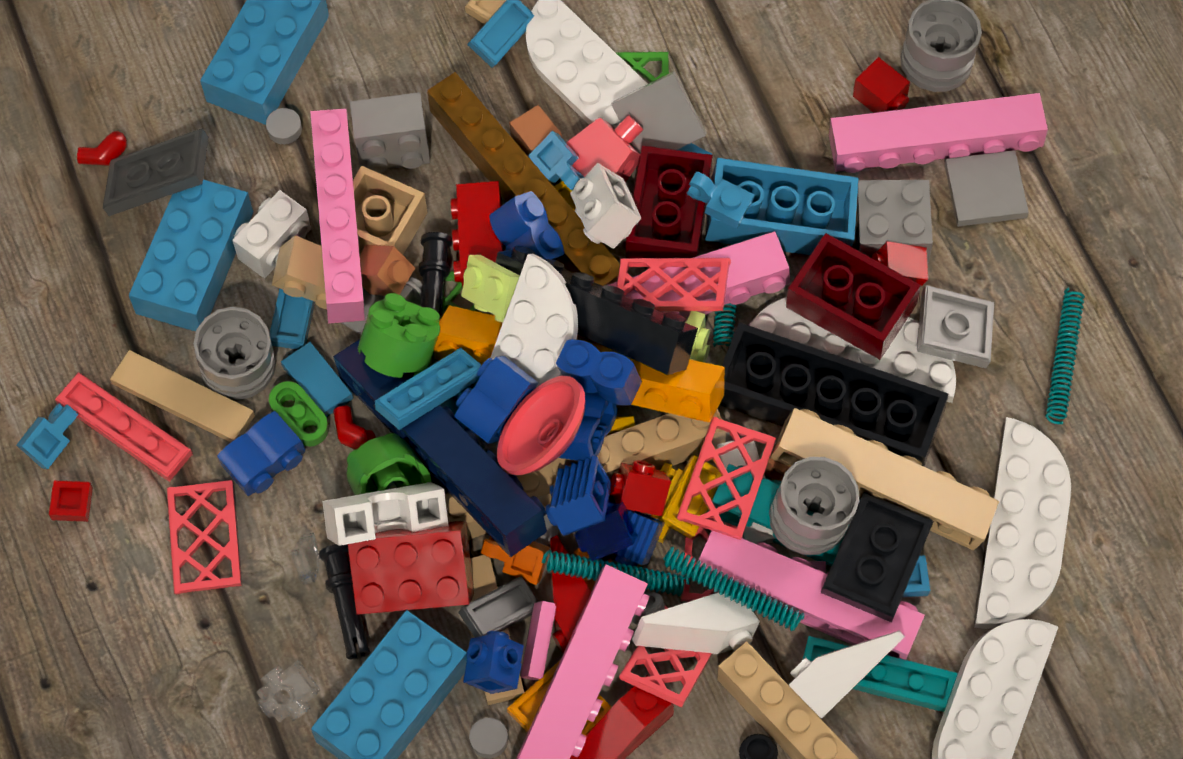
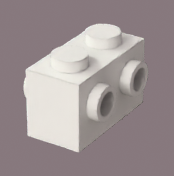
[570,163,641,249]
[232,190,311,279]

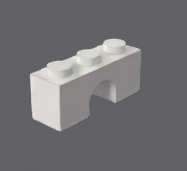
[322,482,449,546]

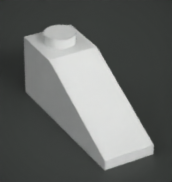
[632,589,760,654]
[789,630,905,719]

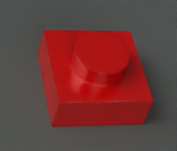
[49,480,93,522]

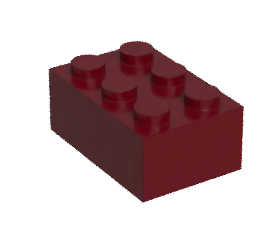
[626,146,713,258]
[786,233,921,360]

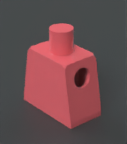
[566,115,644,183]

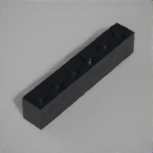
[495,246,698,375]

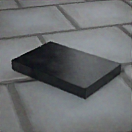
[821,492,934,622]

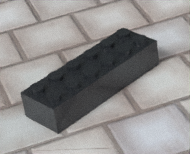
[719,322,949,466]

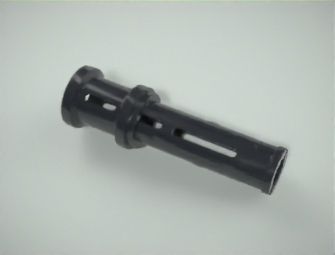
[419,232,452,322]
[318,544,371,660]

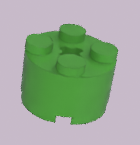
[358,293,440,378]
[347,433,431,495]

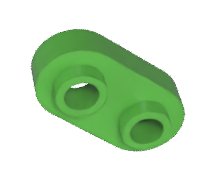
[269,381,329,446]

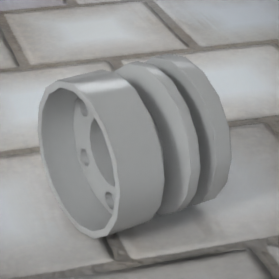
[900,0,982,92]
[193,307,276,400]
[769,457,860,555]

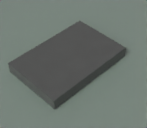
[103,128,209,216]

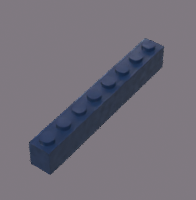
[333,339,547,557]

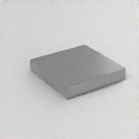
[611,71,707,154]
[945,150,1029,227]
[917,285,994,368]

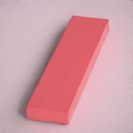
[55,372,193,482]

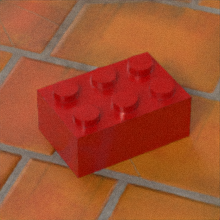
[348,520,474,615]

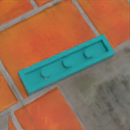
[802,636,958,712]

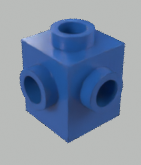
[463,631,524,694]

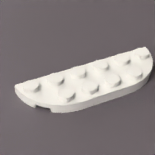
[526,0,648,128]
[465,253,578,457]
[749,297,956,403]
[974,417,1071,629]
[932,619,1058,759]

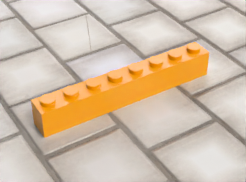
[434,305,725,423]

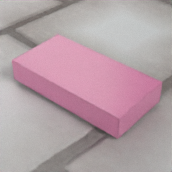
[520,601,556,680]

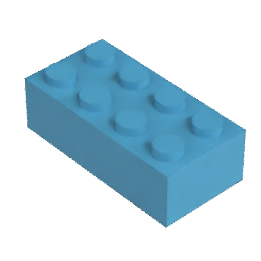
[200,0,329,125]
[705,158,859,255]
[129,180,253,332]
[311,610,467,759]

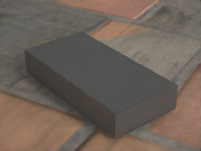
[458,576,539,638]

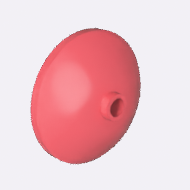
[497,376,585,475]

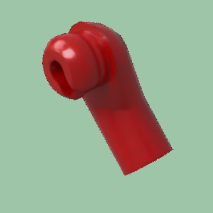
[77,131,127,166]
[333,406,376,450]

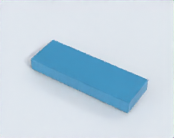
[375,348,481,430]

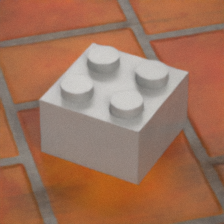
[350,92,430,173]
[856,180,933,263]

